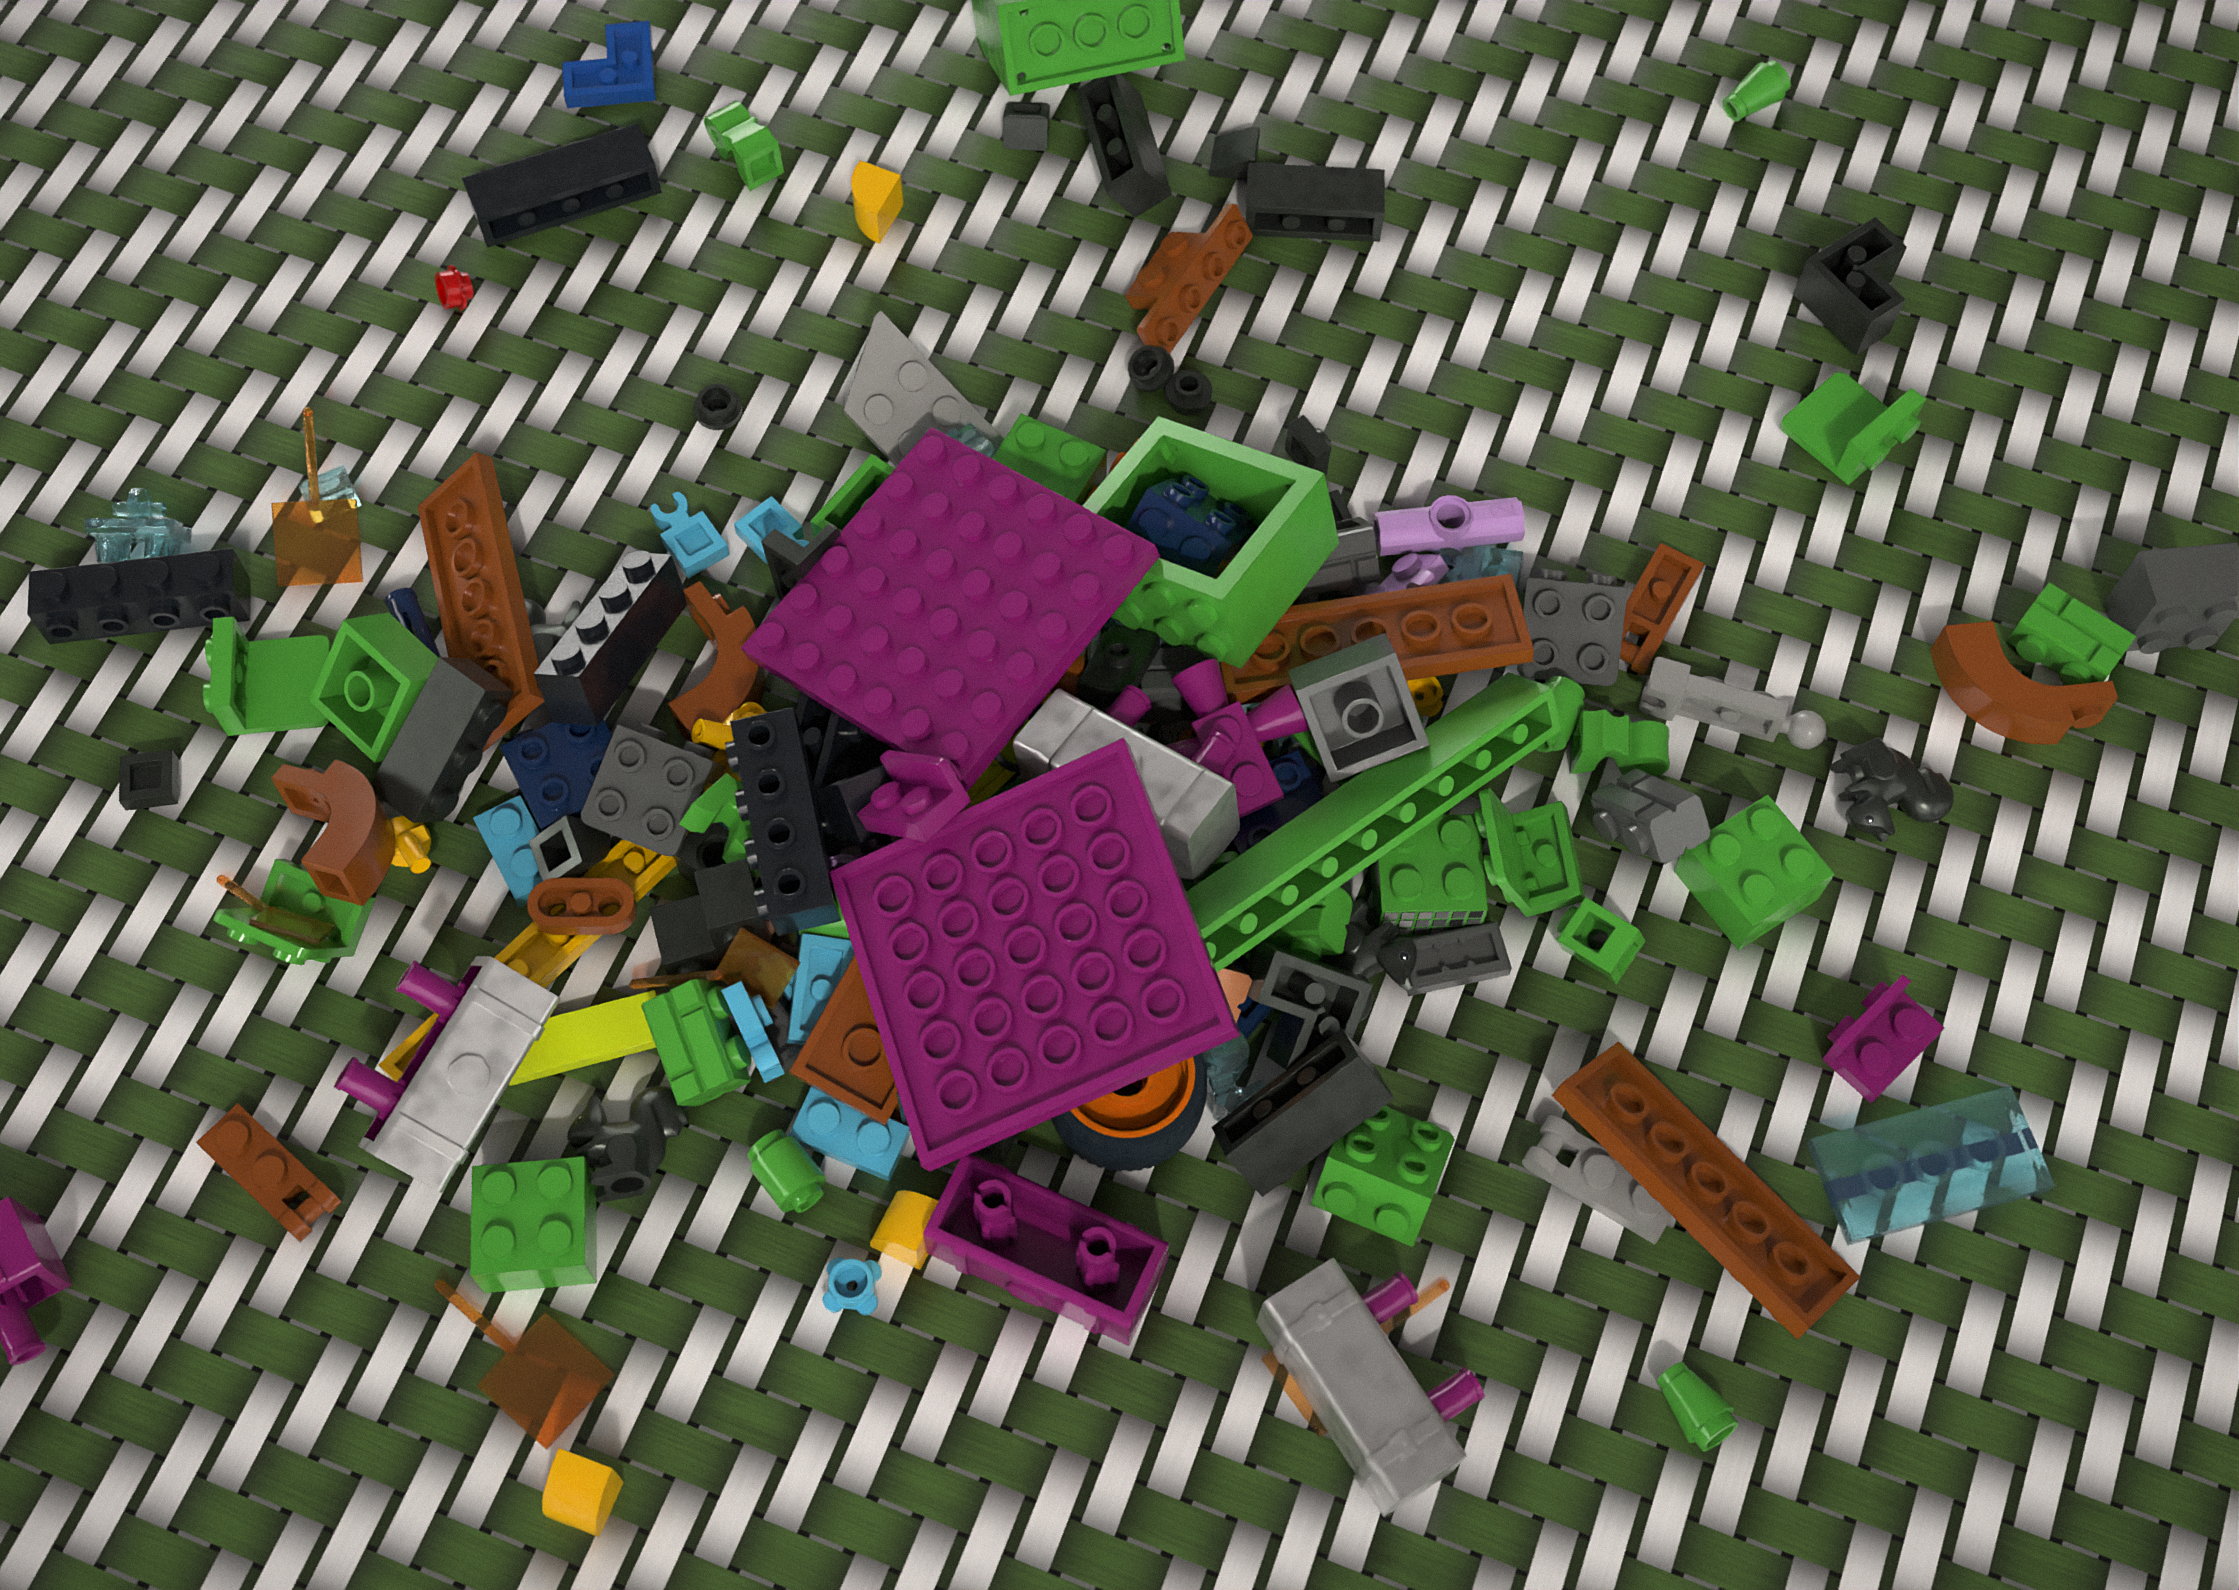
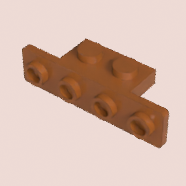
[1125,204,1252,354]

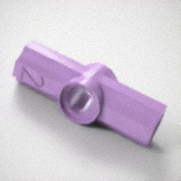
[1372,495,1525,558]

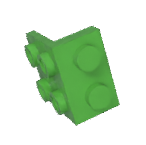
[1780,372,1926,485]
[203,616,332,736]
[1475,788,1585,917]
[213,859,376,965]
[1310,1105,1454,1247]

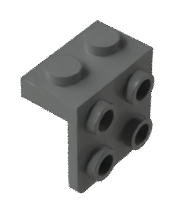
[1517,568,1628,686]
[581,722,726,857]

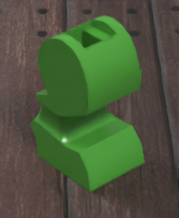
[704,101,784,191]
[1570,709,1670,776]
[679,773,761,878]

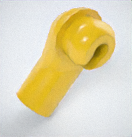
[691,702,765,751]

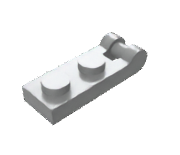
[1522,1115,1672,1245]

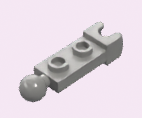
[1638,657,1826,750]

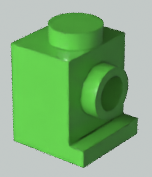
[1557,897,1646,985]

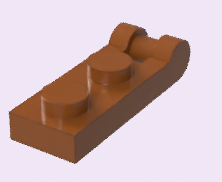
[1620,543,1705,676]
[196,1103,342,1243]

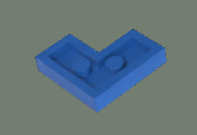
[562,21,656,108]

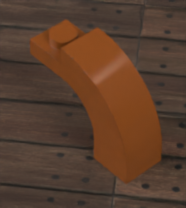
[668,581,765,753]
[1930,621,2118,745]
[271,759,395,906]

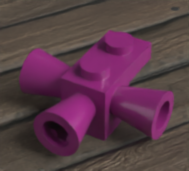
[1164,659,1309,819]

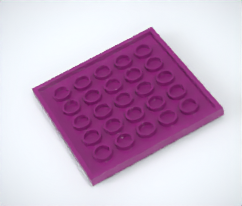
[741,427,1160,793]
[829,737,1241,1172]

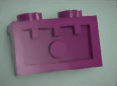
[857,750,971,842]
[1822,974,1945,1104]

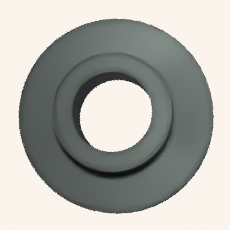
[1128,346,1174,393]
[1165,370,1212,416]
[694,384,742,430]

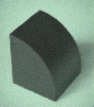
[529,816,611,881]

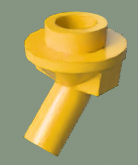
[391,816,431,874]

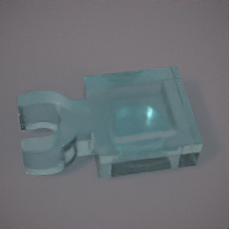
[1437,546,1524,592]

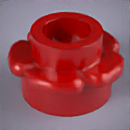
[435,265,473,311]

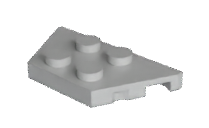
[842,310,1004,467]

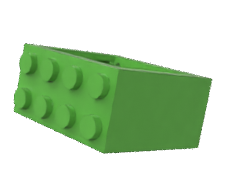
[971,0,1185,96]
[1082,416,1340,669]

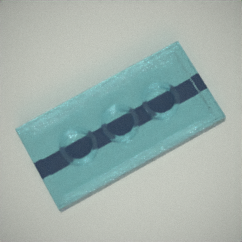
[1807,1086,2055,1246]

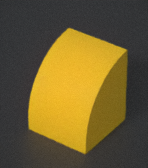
[851,160,904,244]
[870,1190,939,1270]
[542,1448,624,1537]

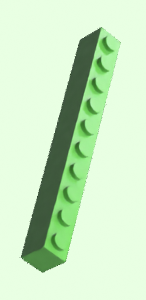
[1186,672,1561,972]

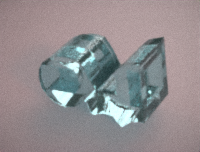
[1202,1031,1269,1121]

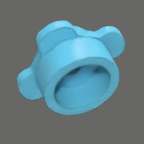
[823,1257,882,1315]

